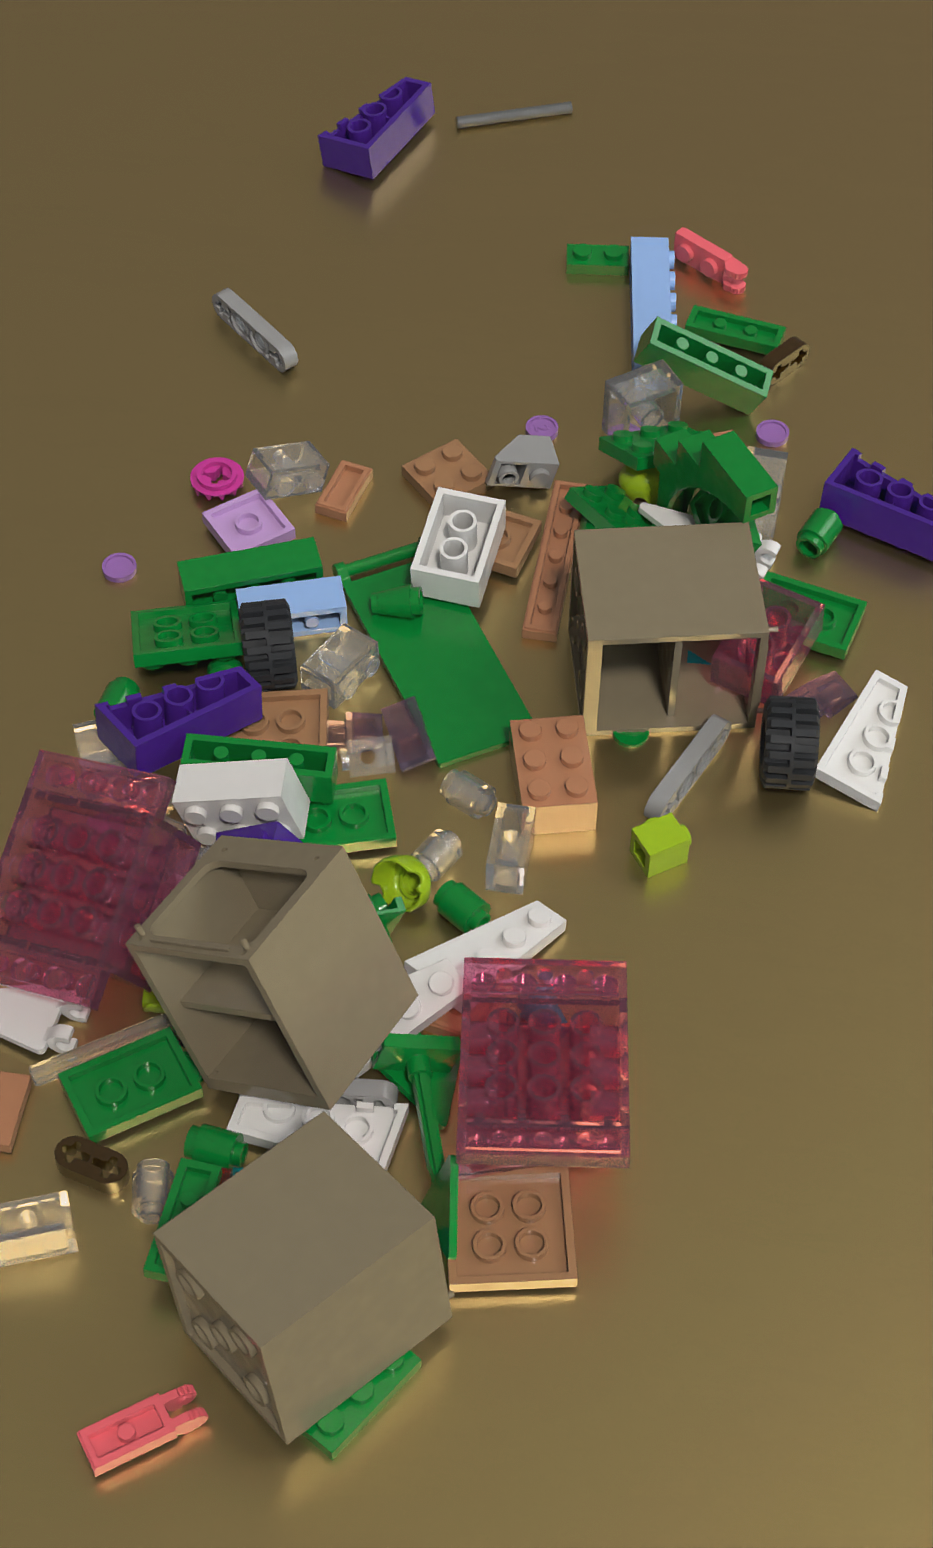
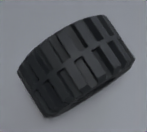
[239,598,298,692]
[759,695,820,791]

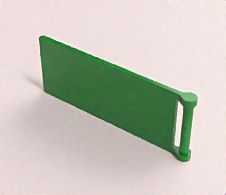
[332,537,532,768]

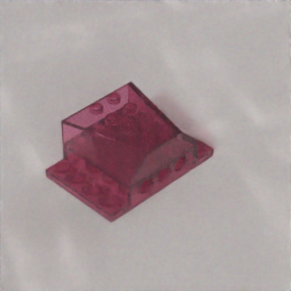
[0,749,202,1011]
[456,957,630,1181]

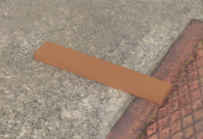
[522,480,588,643]

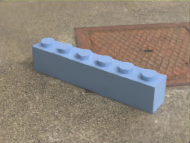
[629,237,677,391]

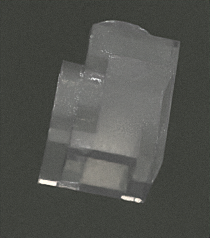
[339,735,396,778]

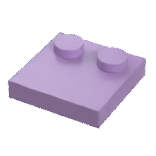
[202,487,296,552]

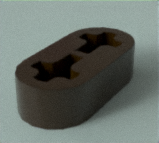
[759,336,810,385]
[54,1136,130,1194]

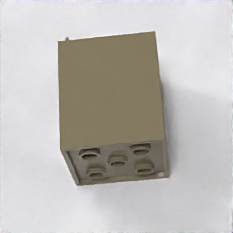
[568,522,778,736]
[125,835,418,1110]
[153,1111,455,1445]

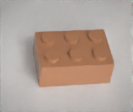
[509,715,598,836]

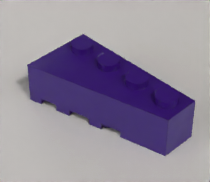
[318,77,435,179]
[819,447,933,561]
[94,666,263,779]

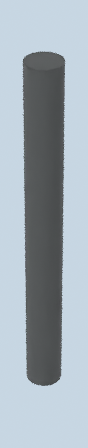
[455,101,573,129]

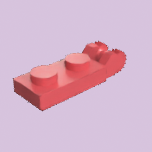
[673,227,748,295]
[76,1384,208,1477]

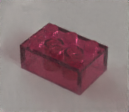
[710,578,825,704]

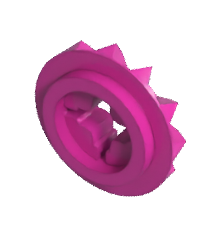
[190,457,244,501]

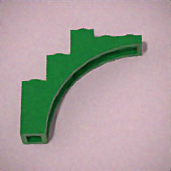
[653,428,778,524]

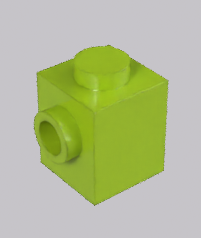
[629,812,692,878]

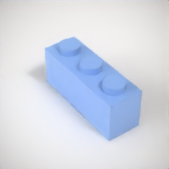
[236,575,348,637]

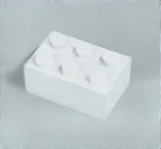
[410,487,506,608]
[172,758,310,846]

